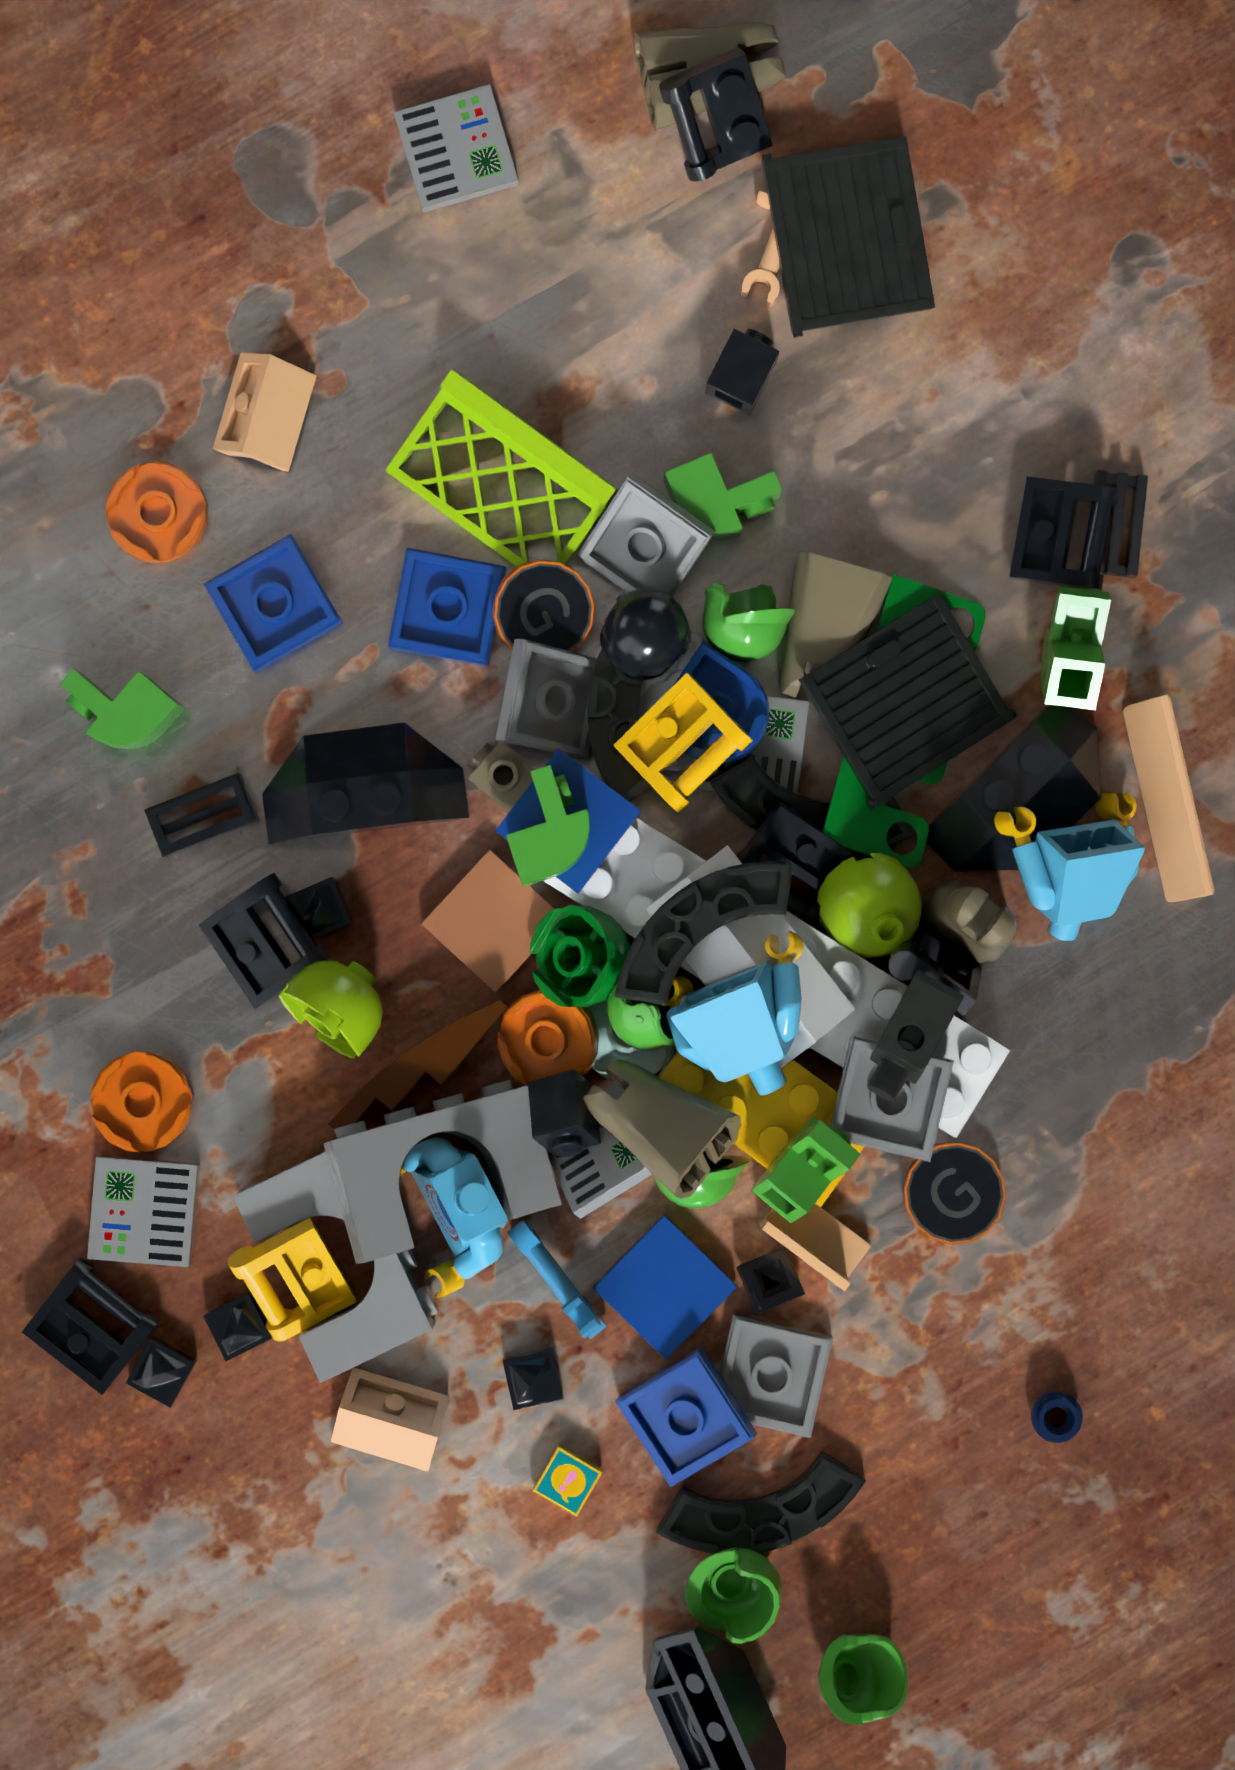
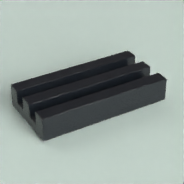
[1094,470,1148,578]
[144,773,259,857]

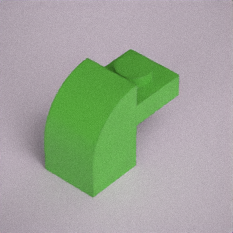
[663,453,782,540]
[1041,586,1111,710]
[60,669,185,749]
[506,765,590,887]
[751,1117,861,1223]

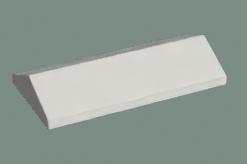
[646,845,855,1068]

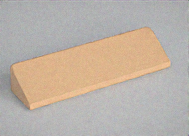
[1123,694,1215,903]

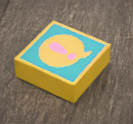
[533,1444,603,1517]

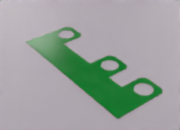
[823,574,986,868]

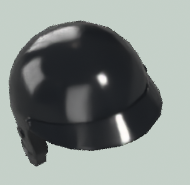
[600,588,691,680]

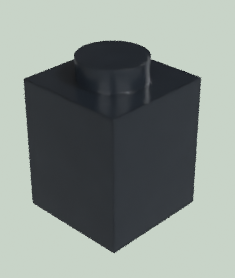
[705,328,780,416]
[528,1069,601,1157]

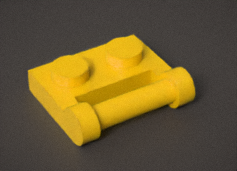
[613,673,753,813]
[228,1217,357,1341]

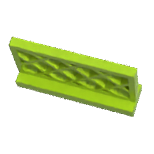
[385,369,619,567]

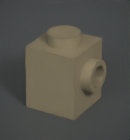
[468,741,536,814]

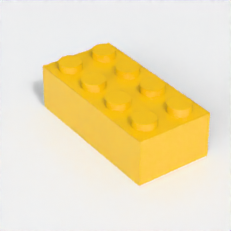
[658,1050,865,1208]

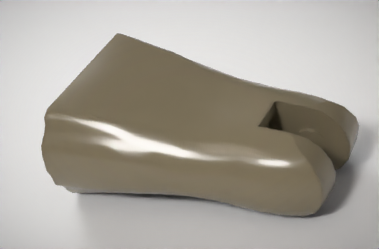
[634,22,786,131]
[779,551,893,698]
[920,878,1017,965]
[583,1059,741,1199]

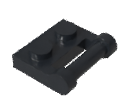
[659,47,773,182]
[1009,476,1120,591]
[736,800,863,928]
[199,873,331,1009]
[889,922,982,1016]
[22,1258,162,1395]

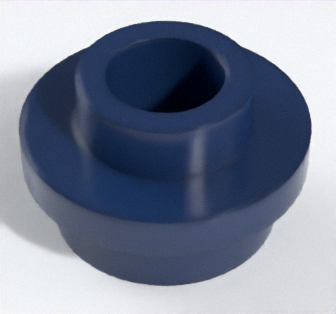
[1031,1390,1083,1443]

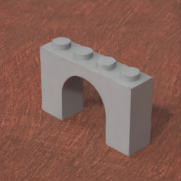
[323,1080,562,1264]
[232,1151,439,1383]

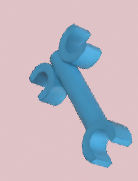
[507,1220,607,1339]

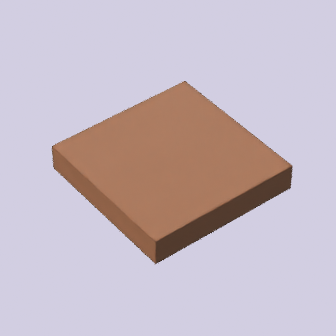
[421,849,554,993]

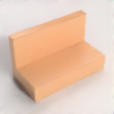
[213,353,317,472]
[759,1204,871,1292]
[331,1367,450,1471]

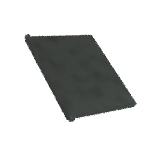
[762,136,935,338]
[798,593,1017,809]

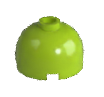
[817,853,922,958]
[279,961,383,1059]

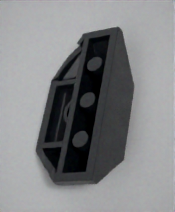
[926,704,1101,871]
[262,722,470,844]
[645,1626,786,1770]

